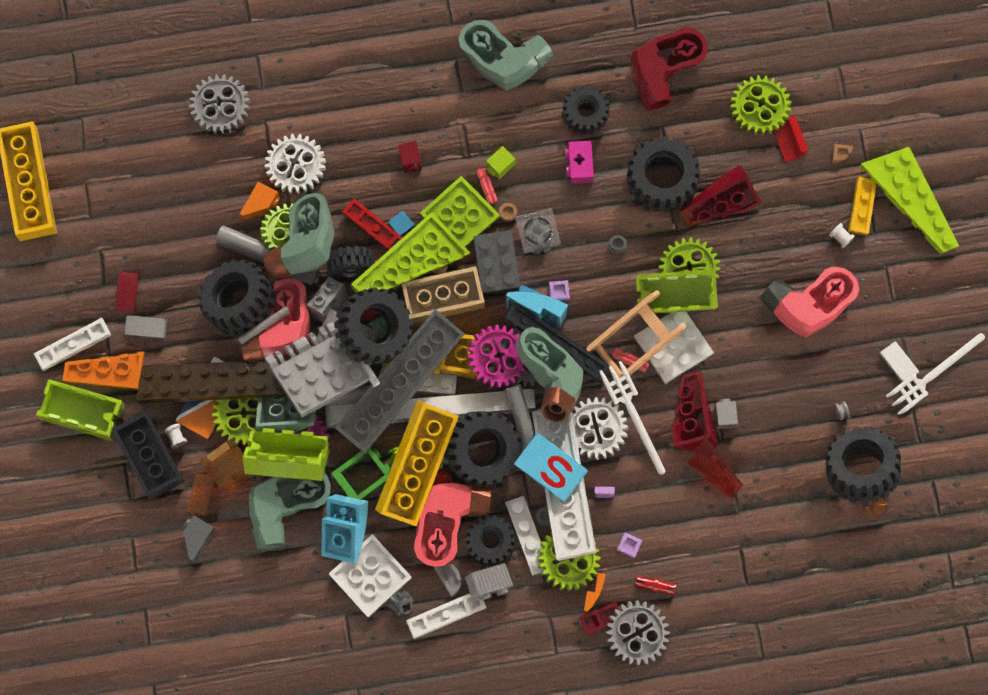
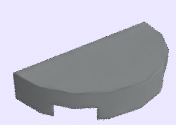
[433,563,461,598]

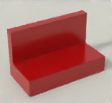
[772,116,808,162]

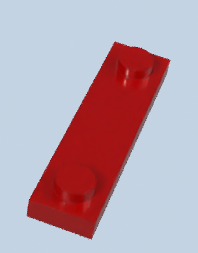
[342,198,403,251]

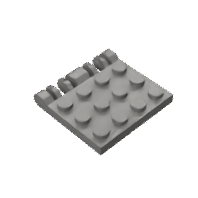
[264,321,369,418]

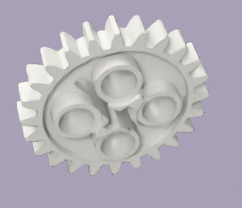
[265,134,326,194]
[572,397,629,460]

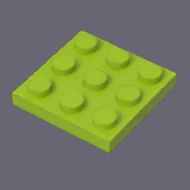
[420,176,500,248]

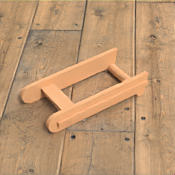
[586,290,687,383]

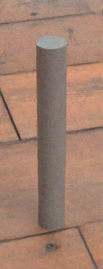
[237,307,290,345]

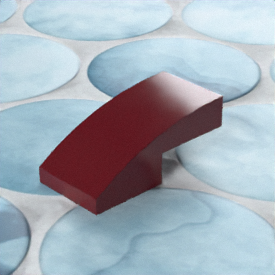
[115,272,139,313]
[579,602,621,636]

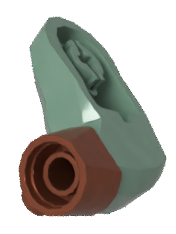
[264,193,334,280]
[515,327,583,423]

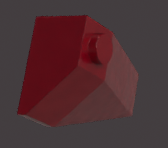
[679,165,762,226]
[672,370,718,452]

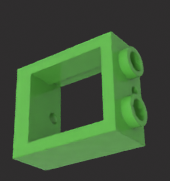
[331,448,391,500]

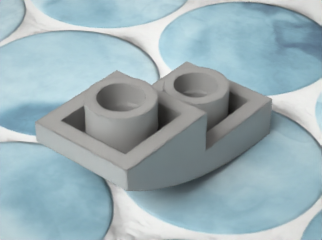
[125,316,167,338]

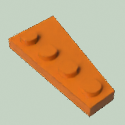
[62,351,145,390]

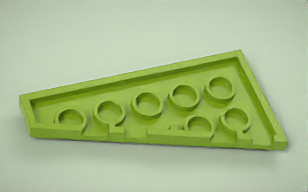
[859,147,959,254]
[350,212,471,293]

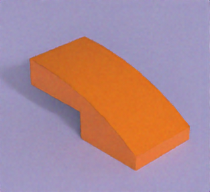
[584,573,606,613]

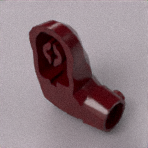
[630,27,708,111]

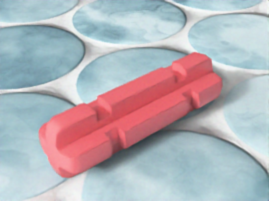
[477,168,497,204]
[612,348,649,372]

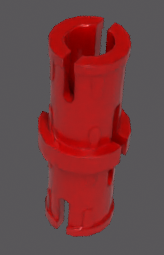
[635,575,676,596]

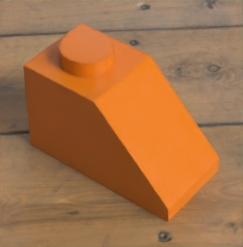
[240,182,280,221]

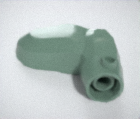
[458,20,553,90]
[249,473,331,549]

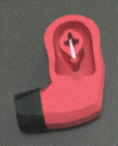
[760,266,859,337]

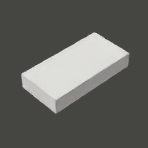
[879,341,919,382]

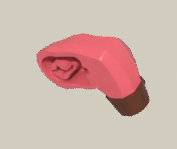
[241,278,311,363]
[414,483,491,567]

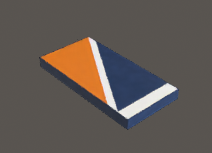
[175,356,232,441]

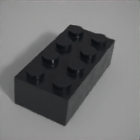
[112,411,185,500]

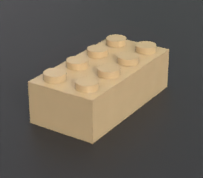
[402,266,485,324]

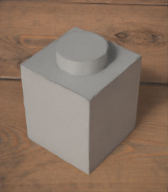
[715,399,738,429]

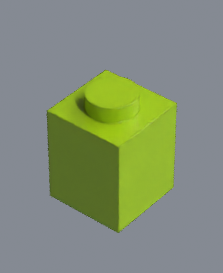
[486,146,516,180]

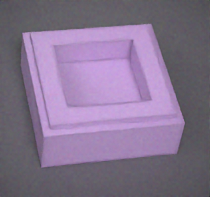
[549,280,570,301]
[594,487,615,498]
[617,533,642,559]

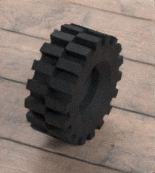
[563,85,610,135]
[327,246,375,283]
[466,515,515,566]

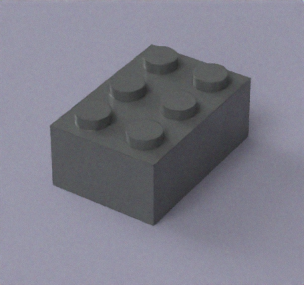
[473,230,520,294]

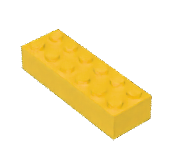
[0,122,57,241]
[375,400,459,526]

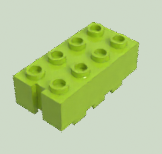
[635,269,718,314]
[36,379,125,441]
[243,428,329,481]

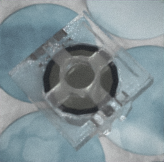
[515,208,561,254]

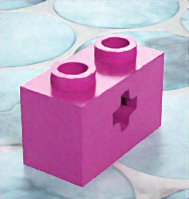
[565,141,594,184]

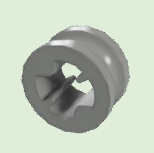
[834,401,850,421]

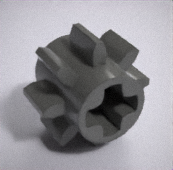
[389,590,414,616]

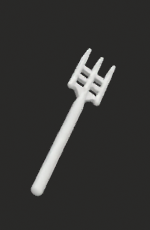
[886,333,985,415]
[600,361,666,475]

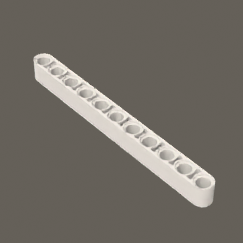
[325,389,536,428]

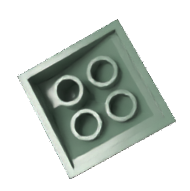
[256,397,315,433]

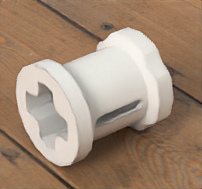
[829,223,855,248]
[164,424,187,449]

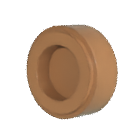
[499,203,517,223]

